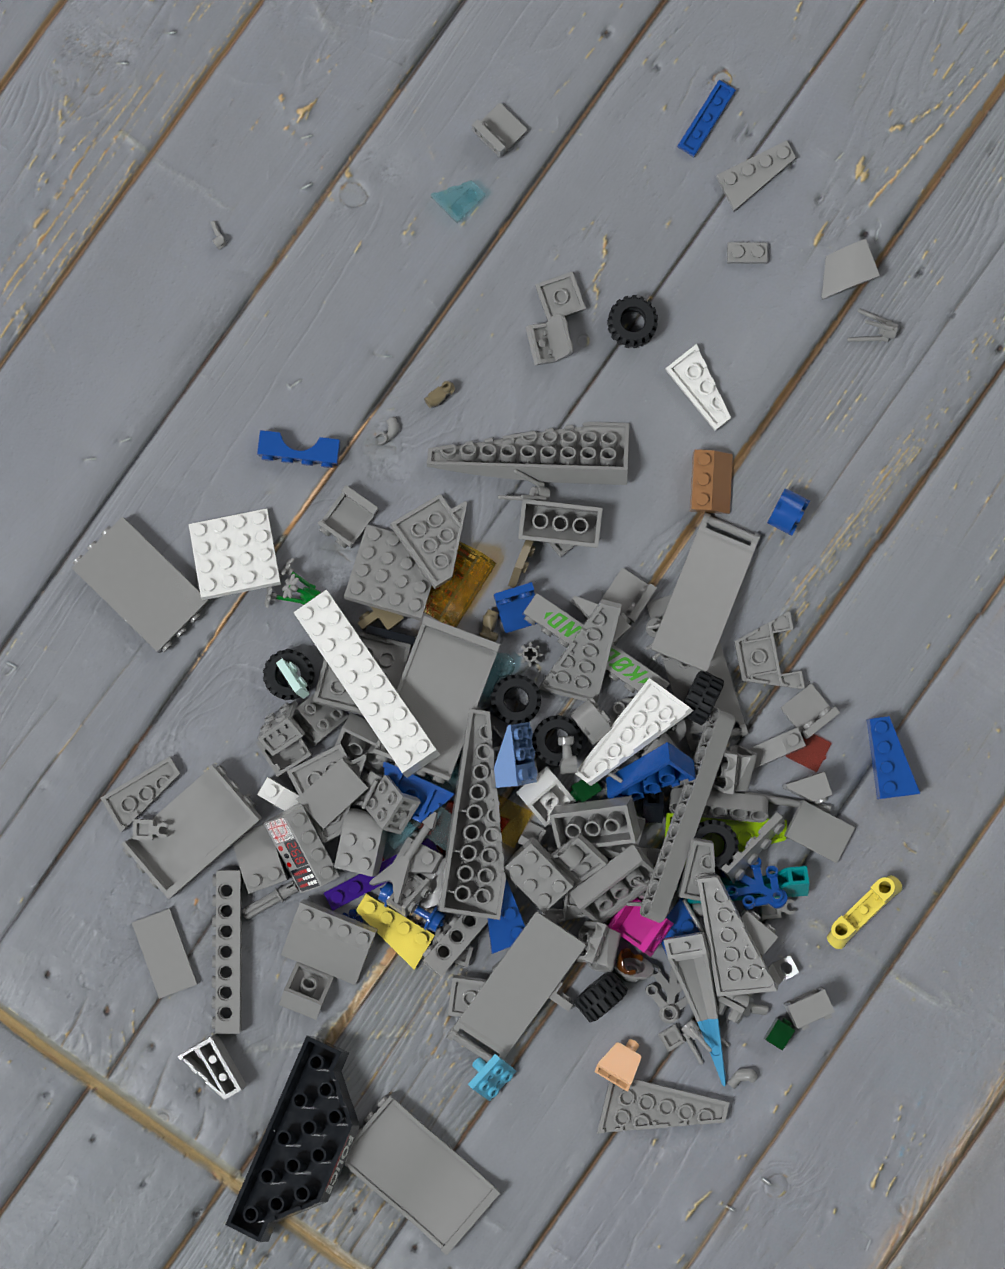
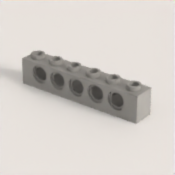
[422,874,518,977]

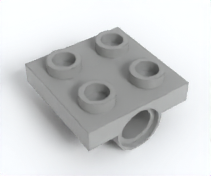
[550,833,608,884]

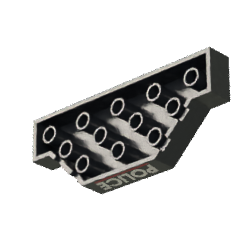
[225,1035,360,1242]

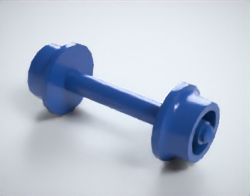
[378,881,446,932]

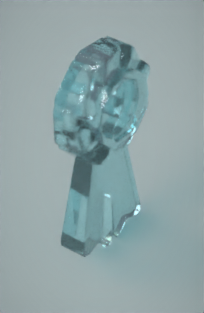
[482,653,515,698]

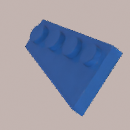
[487,878,525,954]

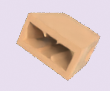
[595,1039,642,1092]

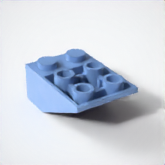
[494,722,537,788]

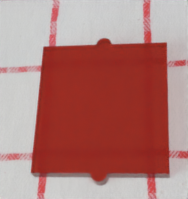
[785,734,831,773]

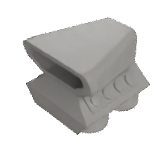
[712,745,757,794]
[575,922,621,972]

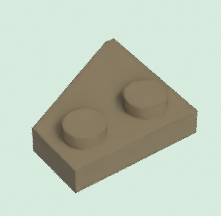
[508,540,536,588]

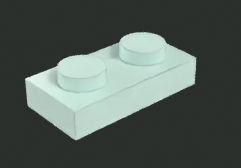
[276,659,310,699]

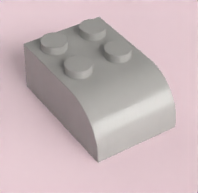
[334,808,388,877]

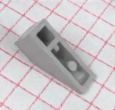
[749,728,806,769]

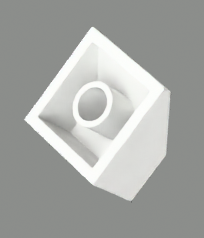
[516,766,575,827]

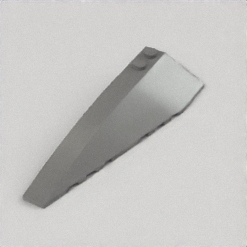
[427,422,629,485]
[437,709,506,920]

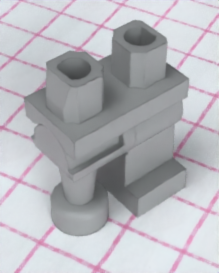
[715,992,754,1024]

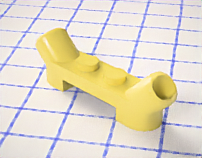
[827,875,902,949]

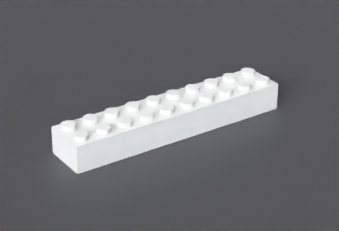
[293,590,440,778]

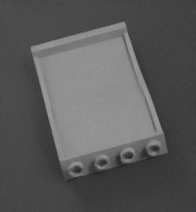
[373,616,500,784]
[344,1094,500,1255]

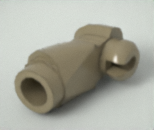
[424,381,455,408]
[479,609,499,642]

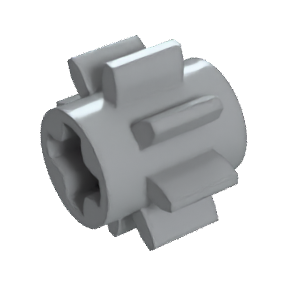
[518,642,543,667]

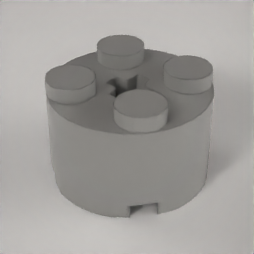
[570,697,613,746]

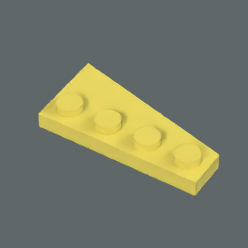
[356,894,435,970]

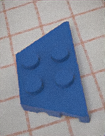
[383,762,455,823]
[661,898,712,967]

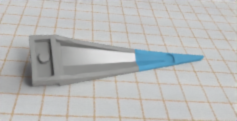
[664,932,726,1087]

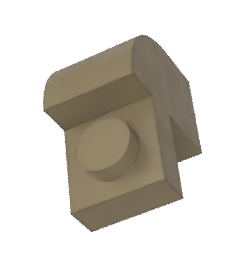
[358,606,405,630]

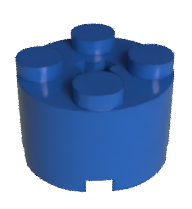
[767,488,810,536]

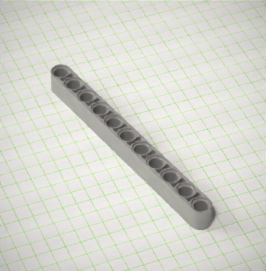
[640,708,735,923]

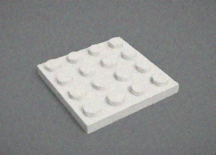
[189,509,281,600]

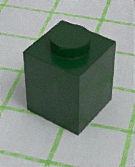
[570,779,602,802]
[764,1017,795,1051]

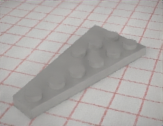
[539,599,622,703]

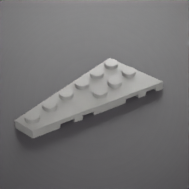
[697,875,778,997]
[597,1079,730,1134]

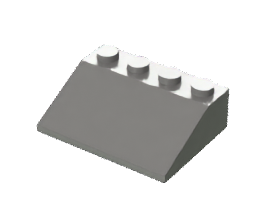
[281,899,378,985]

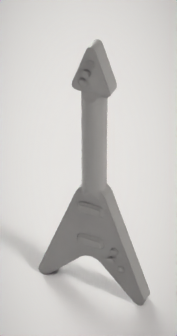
[369,812,438,904]

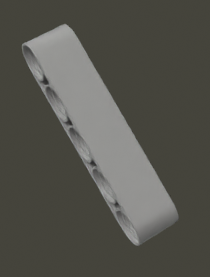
[669,788,768,822]

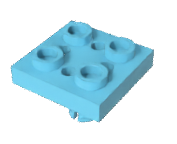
[468,1054,516,1101]

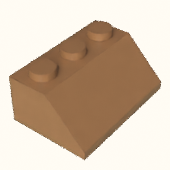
[690,449,733,514]

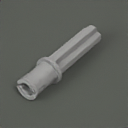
[242,880,299,919]

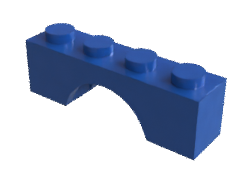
[257,430,341,468]

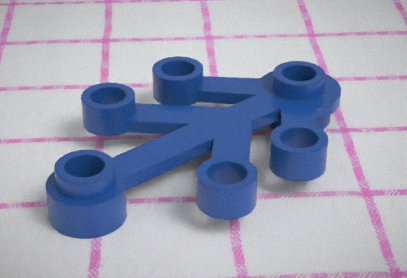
[720,857,788,909]

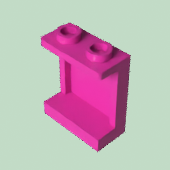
[608,898,674,957]

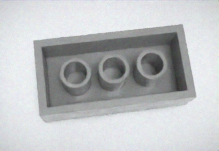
[549,796,641,849]

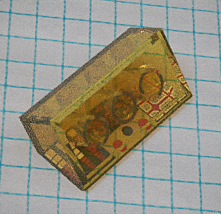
[424,541,497,628]

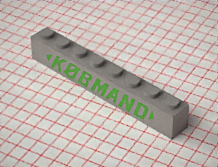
[522,593,670,693]

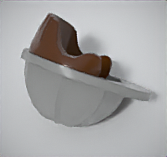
[614,948,654,983]

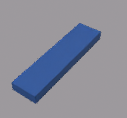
[677,80,736,157]

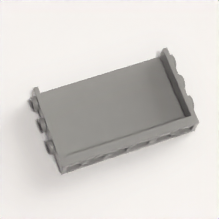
[72,517,210,653]
[122,764,263,899]

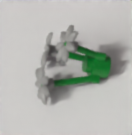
[265,558,321,608]

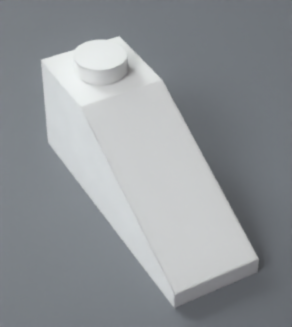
[257,777,313,823]

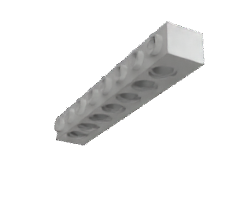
[212,870,242,1034]

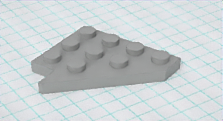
[390,494,467,589]
[287,744,367,843]

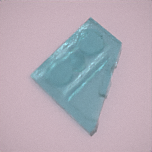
[430,180,485,223]

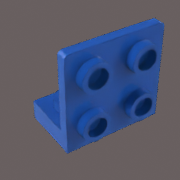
[493,582,537,633]

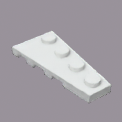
[665,344,731,431]

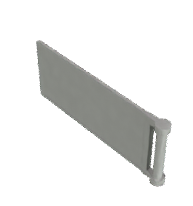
[651,512,761,672]
[646,595,748,752]
[446,912,586,1062]

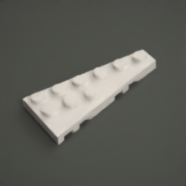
[575,678,693,786]

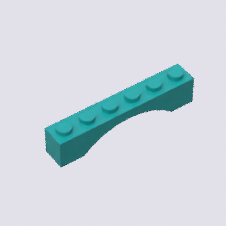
[687,866,810,904]

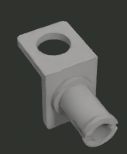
[767,955,799,986]

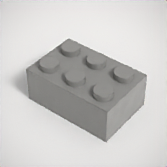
[504,837,574,913]

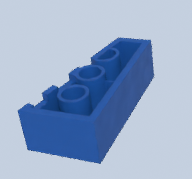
[866,716,920,799]
[606,742,696,801]

